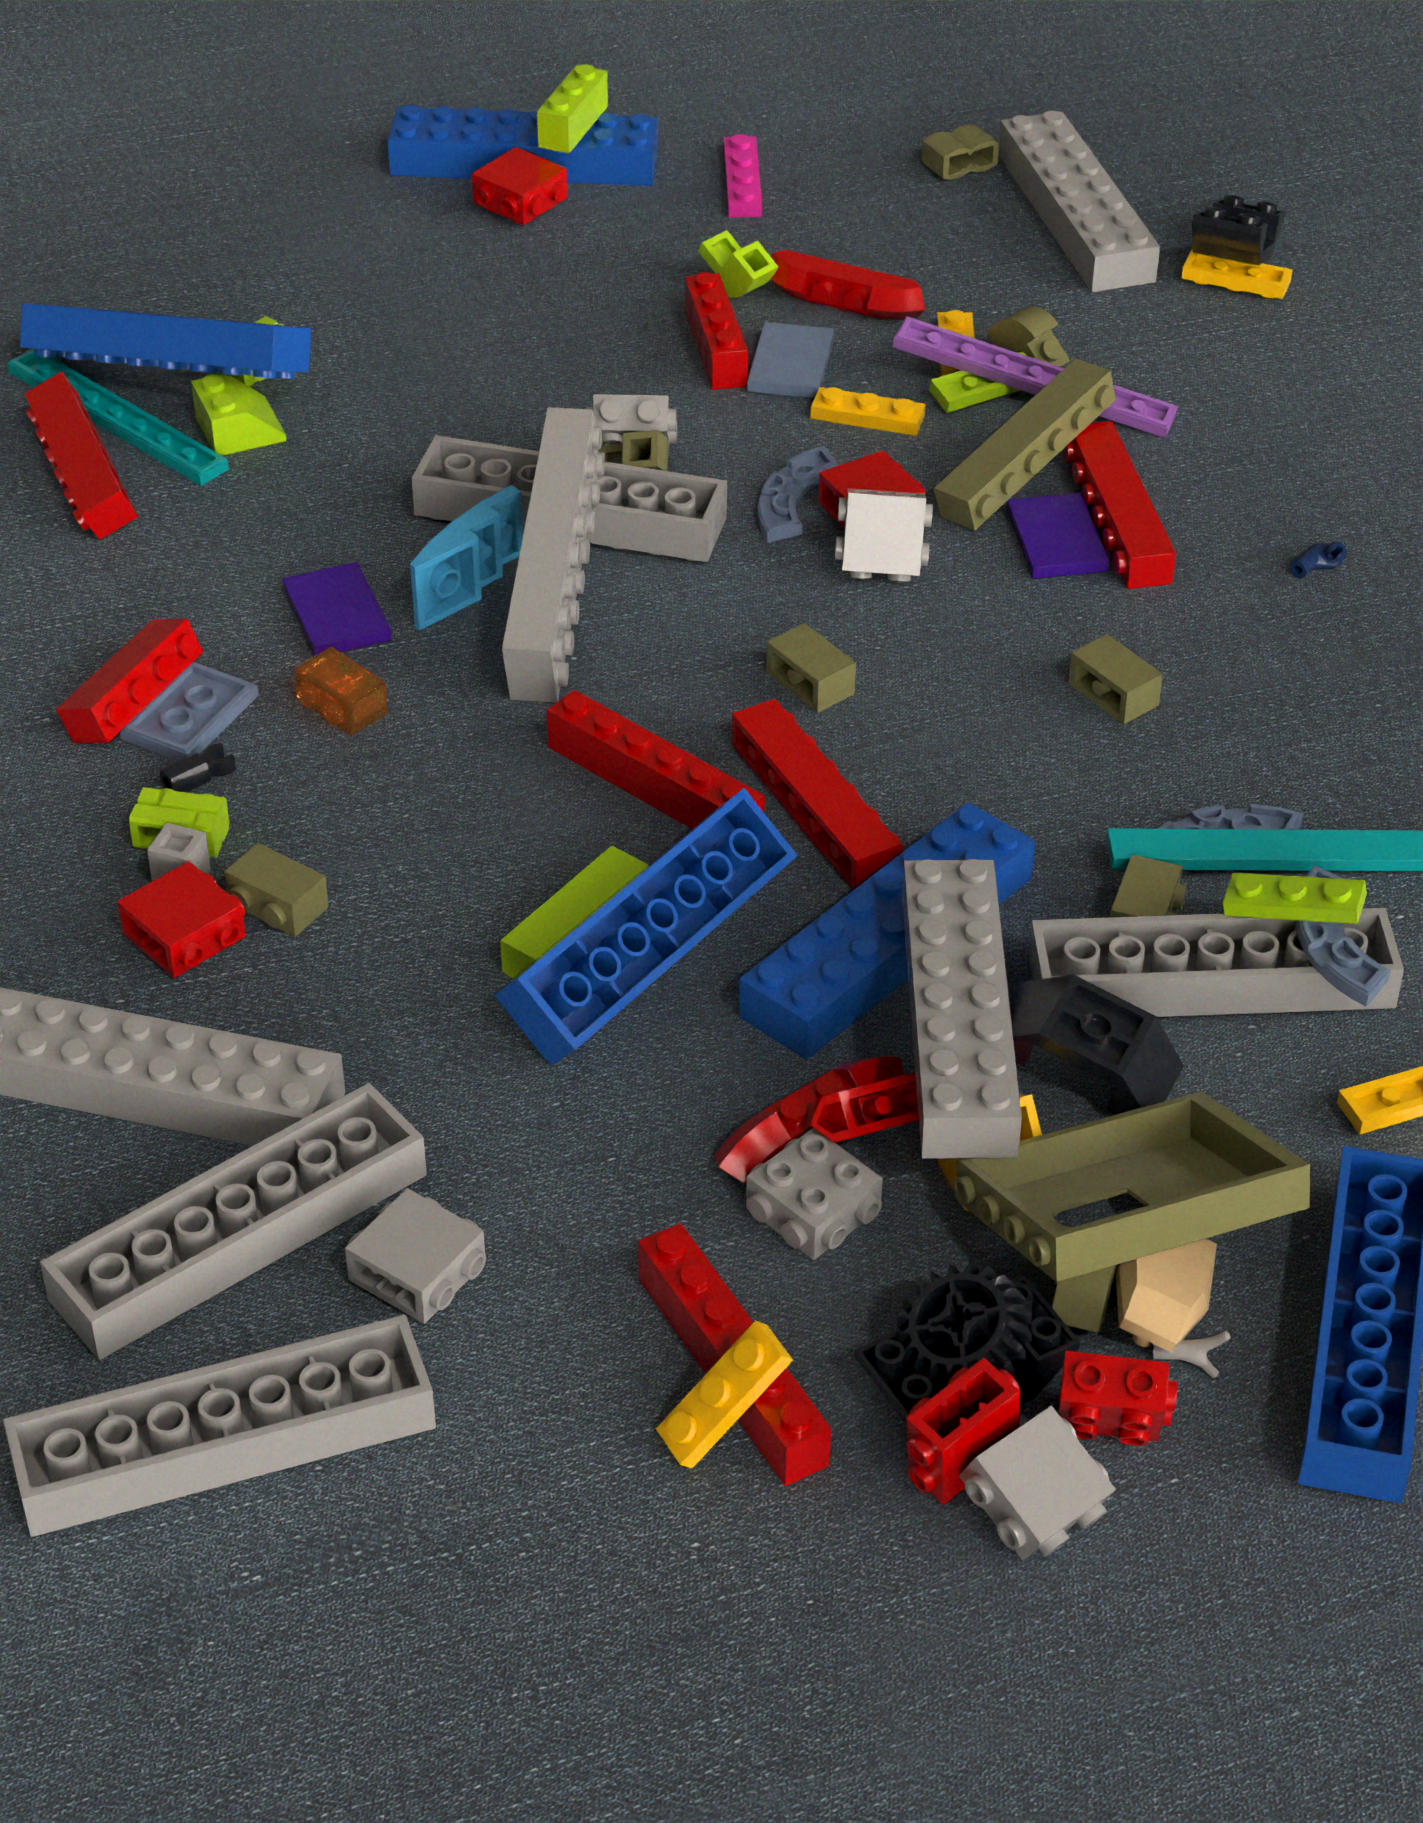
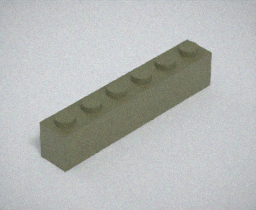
[934,358,1116,531]

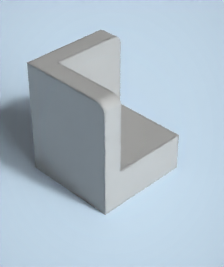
[147,823,211,881]

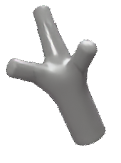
[1153,1331,1231,1378]

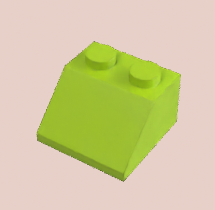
[191,374,287,456]

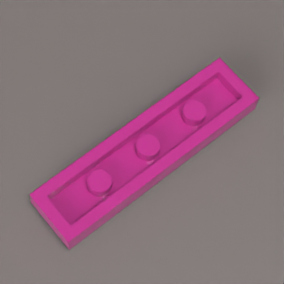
[724,134,762,217]

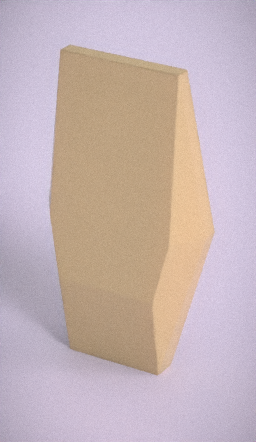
[1115,1239,1217,1352]

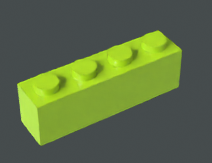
[500,846,648,978]

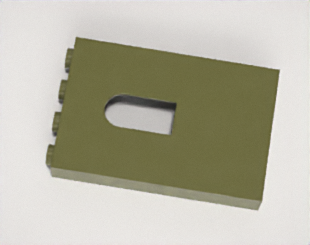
[953,1091,1310,1282]

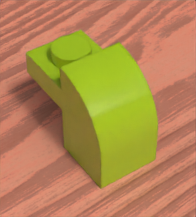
[697,230,778,298]

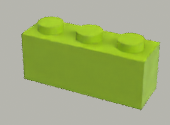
[537,64,608,154]

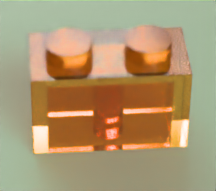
[295,646,388,736]

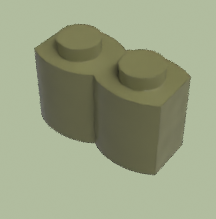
[921,124,999,180]

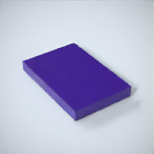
[1007,493,1109,579]
[282,562,392,658]

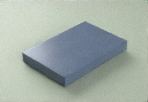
[748,322,834,399]
[120,662,258,761]

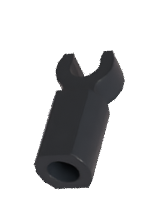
[160,743,236,792]

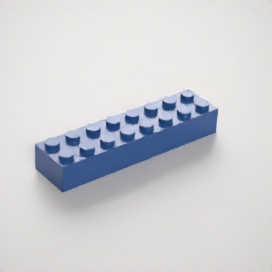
[388,105,658,186]
[20,303,311,379]
[494,788,798,1066]
[739,802,1035,1060]
[1298,1146,1423,1504]

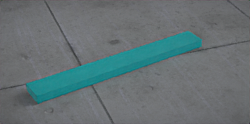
[7,349,229,486]
[1105,828,1423,871]

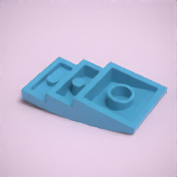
[410,485,523,631]

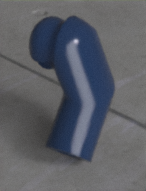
[1290,542,1347,578]

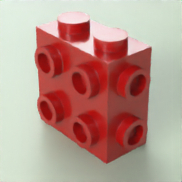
[472,147,568,225]
[818,450,926,528]
[117,861,246,978]
[1058,1350,1178,1446]
[906,1358,1020,1505]

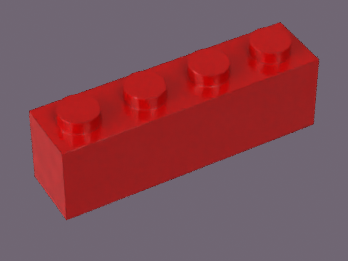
[685,272,748,390]
[56,618,204,743]

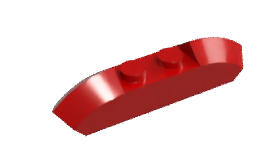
[770,250,925,319]
[714,1056,904,1184]
[810,1072,919,1143]

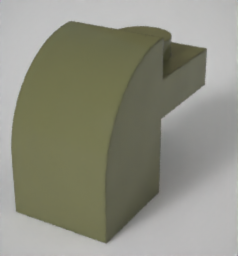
[986,306,1070,367]
[598,430,669,471]
[1052,1264,1119,1333]

